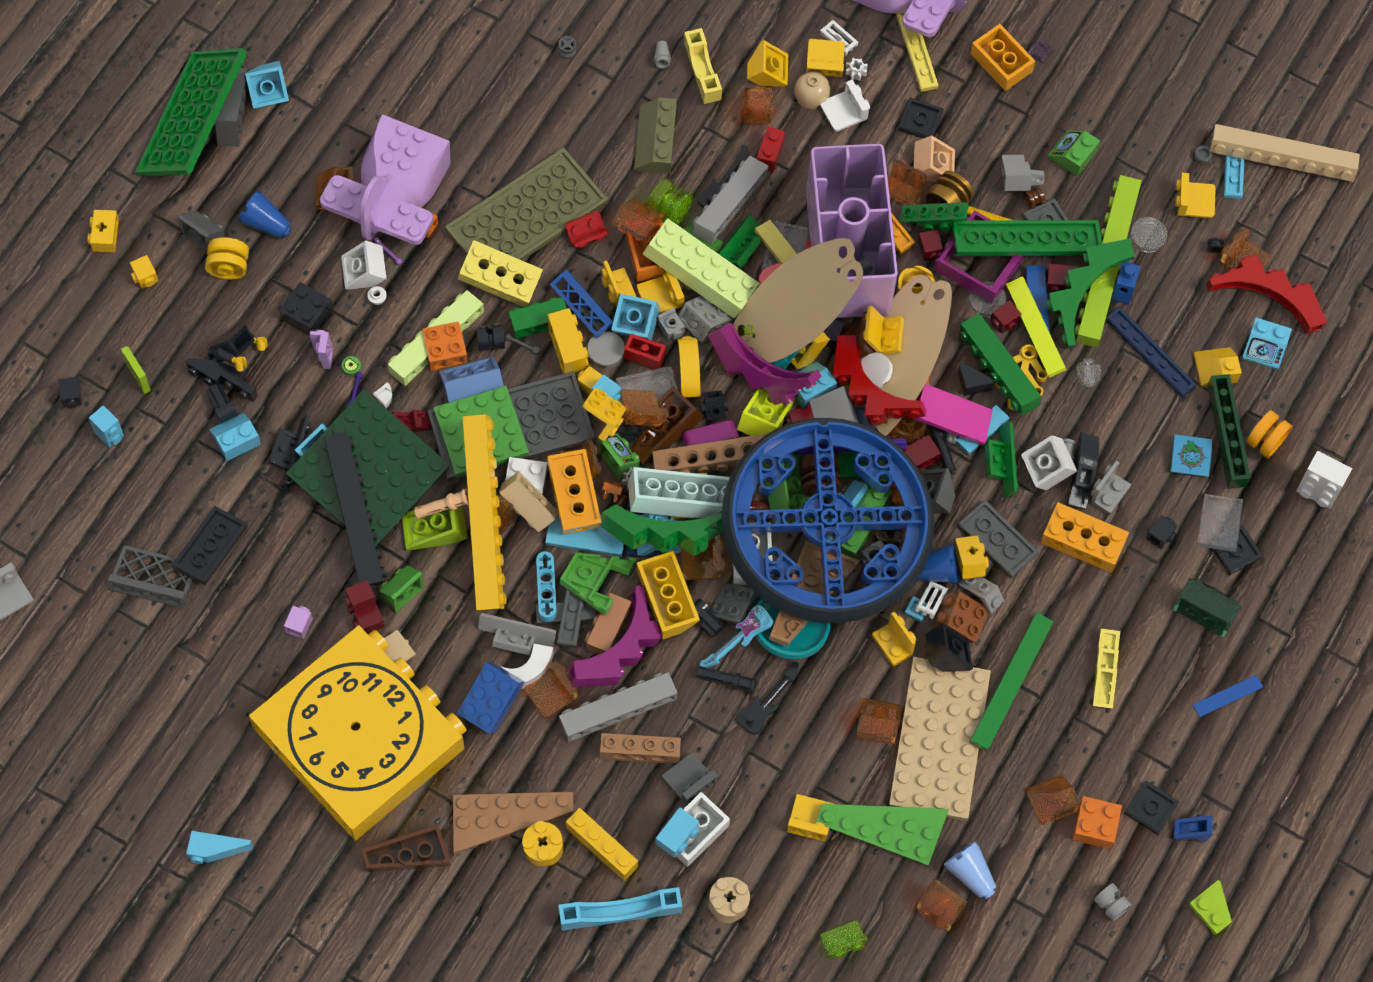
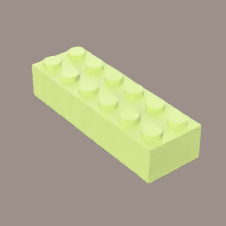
[643,218,759,319]

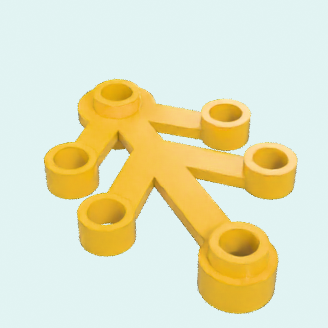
[995,345,1048,411]

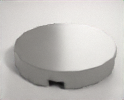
[588,331,625,368]

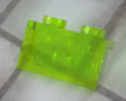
[820,920,868,959]

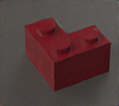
[344,580,385,634]

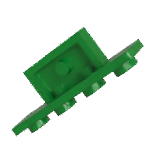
[899,202,969,232]
[718,215,762,268]
[984,421,1018,498]

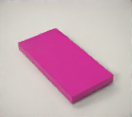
[915,384,993,445]

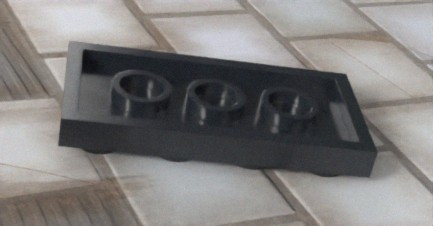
[172,506,248,586]

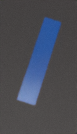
[1193,675,1263,717]

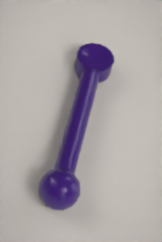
[348,372,363,406]

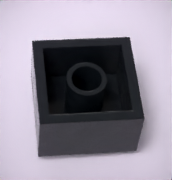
[279,282,333,336]

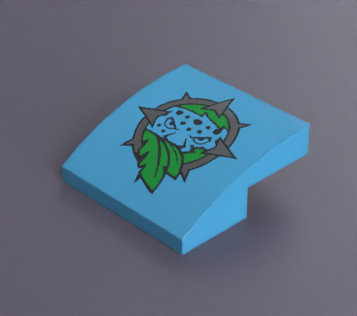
[1170,434,1212,477]

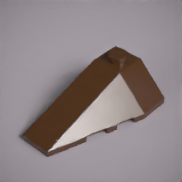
[631,386,704,464]

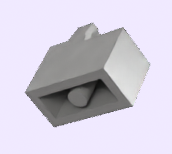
[1001,155,1045,191]

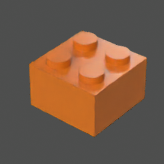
[1072,796,1122,849]

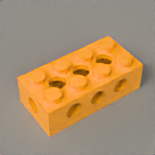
[547,449,602,535]
[1041,502,1129,573]

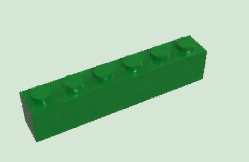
[959,314,1041,416]

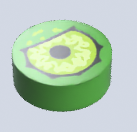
[342,356,361,376]

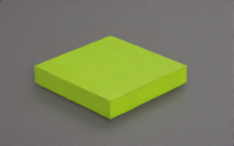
[121,346,151,394]

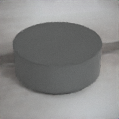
[1194,145,1213,164]

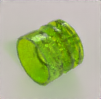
[645,178,693,225]

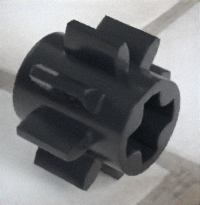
[619,417,643,442]

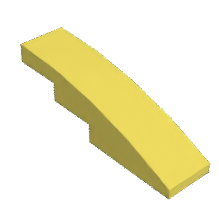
[1093,629,1120,708]

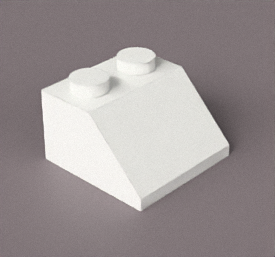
[341,241,386,290]

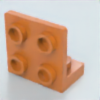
[422,321,468,372]

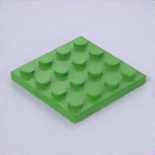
[433,386,529,477]

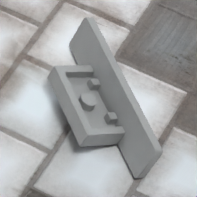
[478,613,556,655]

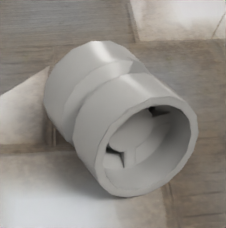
[1094,883,1132,922]

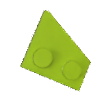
[1189,880,1232,936]

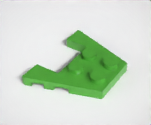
[560,552,636,615]

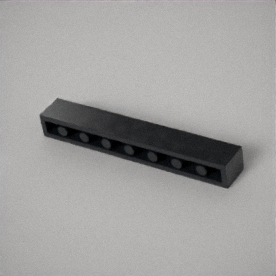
[324,432,386,587]

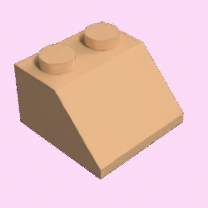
[913,135,955,182]

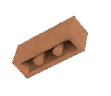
[584,593,632,655]

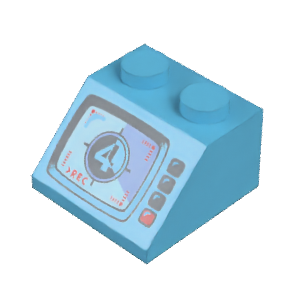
[1242,318,1292,370]

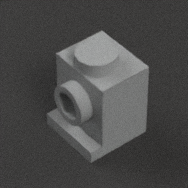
[657,307,685,341]

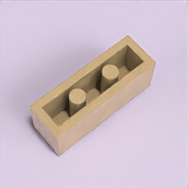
[499,471,558,532]

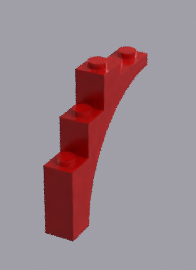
[1206,255,1327,334]
[833,335,926,426]

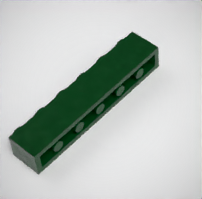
[1207,374,1251,489]

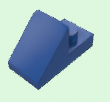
[1174,815,1213,843]

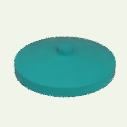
[755,599,830,659]

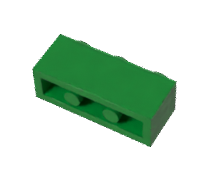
[509,297,567,339]

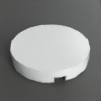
[861,352,893,388]

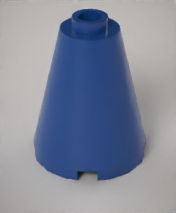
[238,191,292,239]
[917,545,959,583]

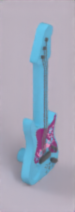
[699,605,773,668]

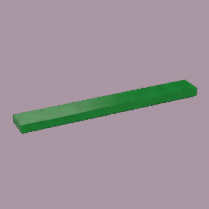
[969,612,1053,751]

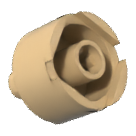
[708,877,750,923]

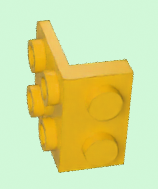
[1175,173,1215,218]
[583,388,627,442]

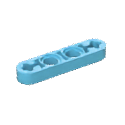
[536,551,556,622]

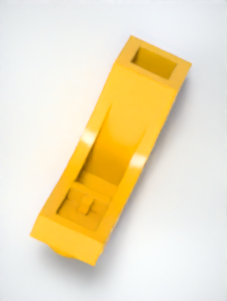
[677,336,701,397]

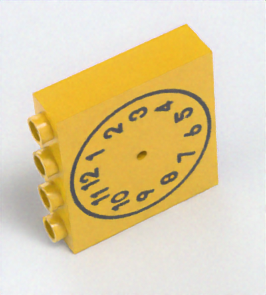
[249,625,467,841]

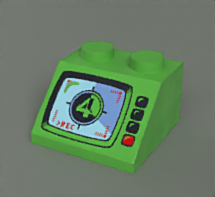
[1047,130,1100,176]
[599,433,640,481]

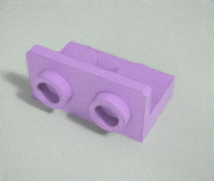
[310,330,334,369]

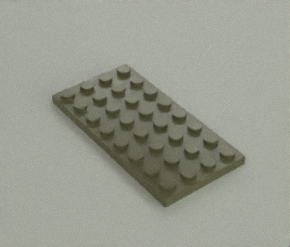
[445,147,608,276]

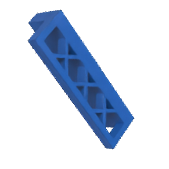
[550,269,613,338]

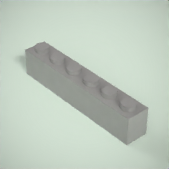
[692,156,769,245]
[559,672,678,742]

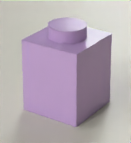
[284,606,313,639]

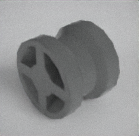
[558,36,577,59]

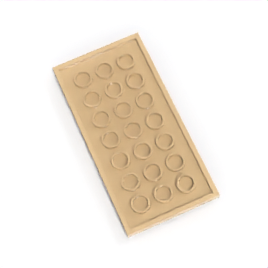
[889,657,991,821]

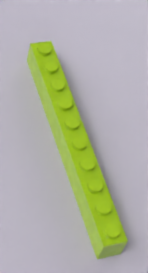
[1074,175,1142,348]

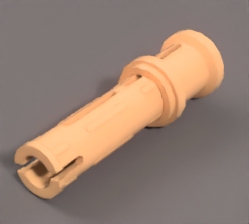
[414,488,469,519]

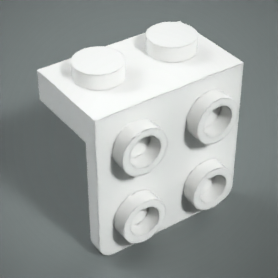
[820,79,870,132]

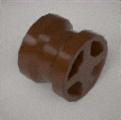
[1023,186,1045,209]

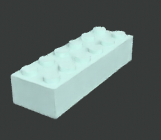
[628,467,730,519]

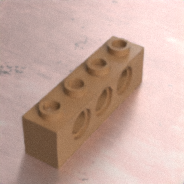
[600,733,681,764]

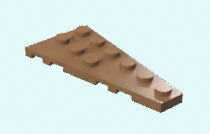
[769,541,860,646]
[453,792,574,855]

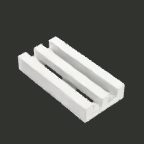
[820,20,858,56]
[915,581,948,619]

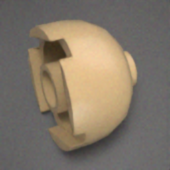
[794,72,830,109]

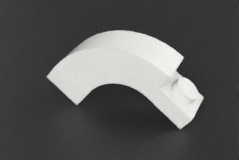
[502,643,554,689]

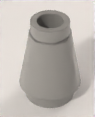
[653,41,671,68]

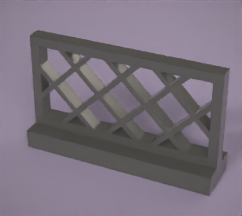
[108,545,193,608]

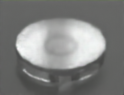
[1130,217,1168,253]
[969,281,1006,317]

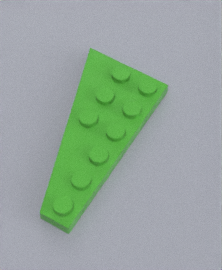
[816,804,949,866]

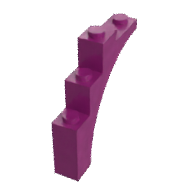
[708,323,822,405]
[569,586,662,687]

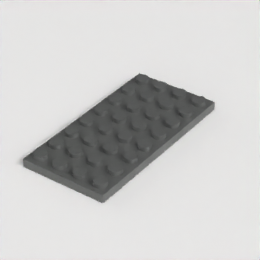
[428,371,595,481]

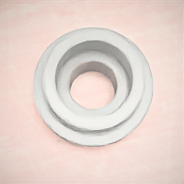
[368,286,387,305]

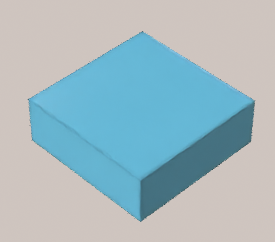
[904,596,927,623]

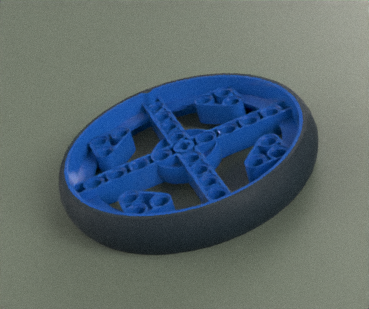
[722,418,934,623]

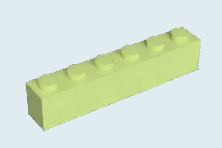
[388,290,484,386]

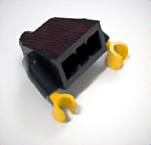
[207,324,267,371]

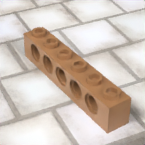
[653,434,766,473]

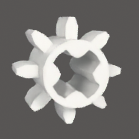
[845,58,867,81]

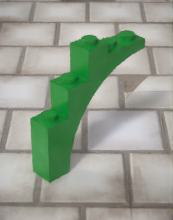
[1046,238,1134,349]
[601,504,723,556]

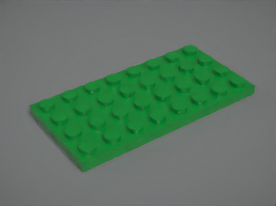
[135,48,247,176]

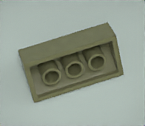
[634,97,677,174]

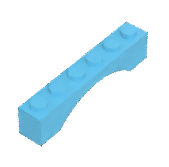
[559,887,682,931]

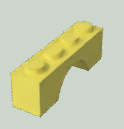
[684,28,722,104]

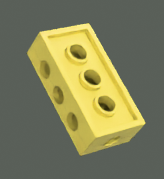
[457,240,543,307]

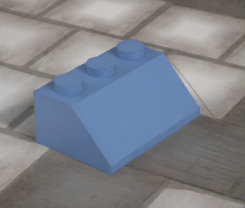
[439,357,504,403]

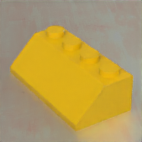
[637,551,700,640]

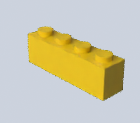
[566,808,638,881]

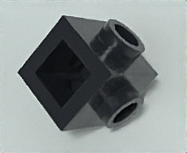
[700,390,728,422]

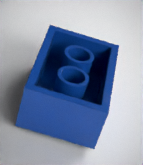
[457,662,525,734]

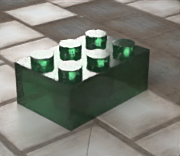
[1173,578,1242,638]

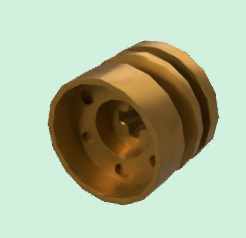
[925,171,974,204]

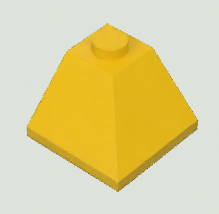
[747,40,788,87]
[1193,347,1242,387]

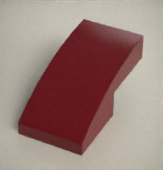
[392,410,432,432]

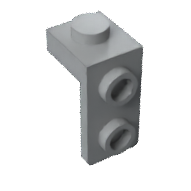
[959,577,1004,614]

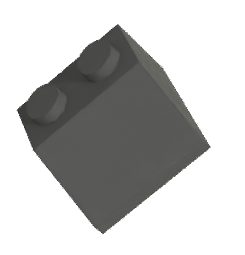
[178,210,225,251]

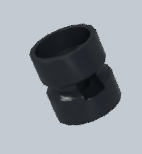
[477,325,505,351]

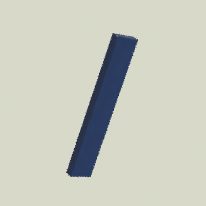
[1105,306,1197,398]

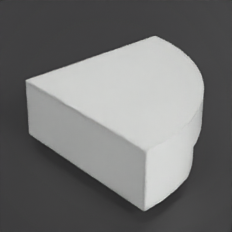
[373,382,392,408]

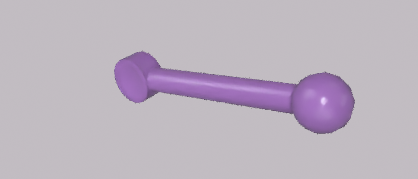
[373,237,403,265]

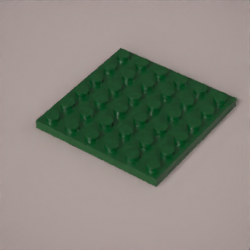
[286,390,450,548]

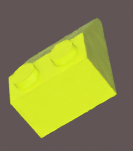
[737,388,796,436]

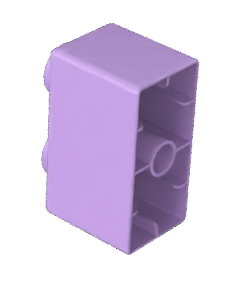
[806,144,898,318]

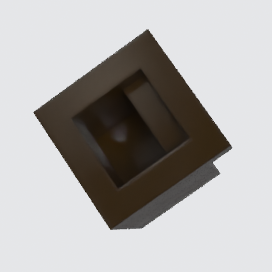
[872,529,904,547]

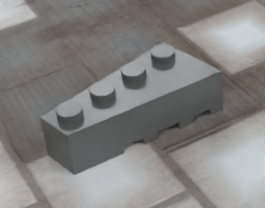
[214,68,248,147]

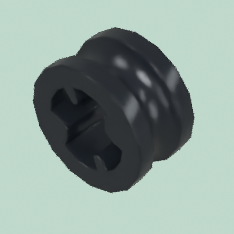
[1207,237,1224,253]

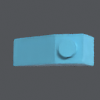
[186,831,253,864]

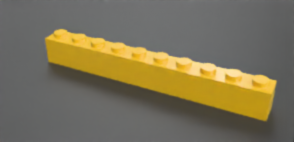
[463,414,506,611]

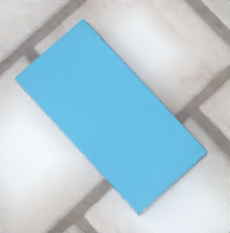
[545,508,624,557]

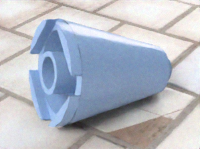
[944,841,996,899]

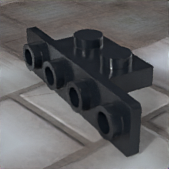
[267,415,311,489]

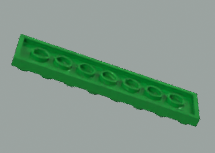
[952,220,1102,256]

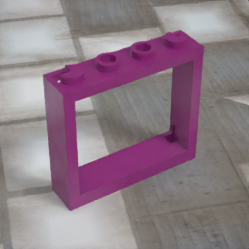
[935,210,1026,303]

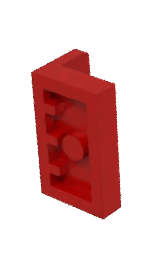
[563,210,609,248]

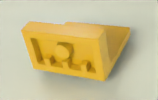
[806,39,845,77]
[601,261,636,309]
[637,270,684,315]
[863,306,904,355]
[872,612,916,667]
[787,794,834,842]

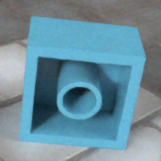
[611,294,660,341]

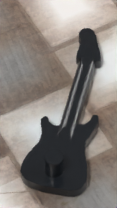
[697,145,748,208]
[737,662,799,735]

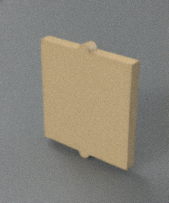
[384,630,416,662]

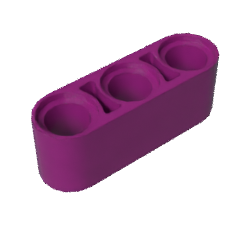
[682,420,739,446]

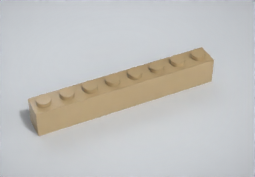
[1210,124,1360,182]

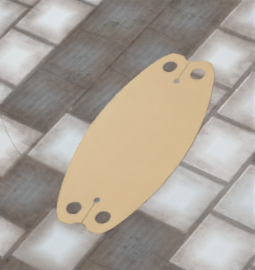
[733,238,863,363]
[845,275,952,436]

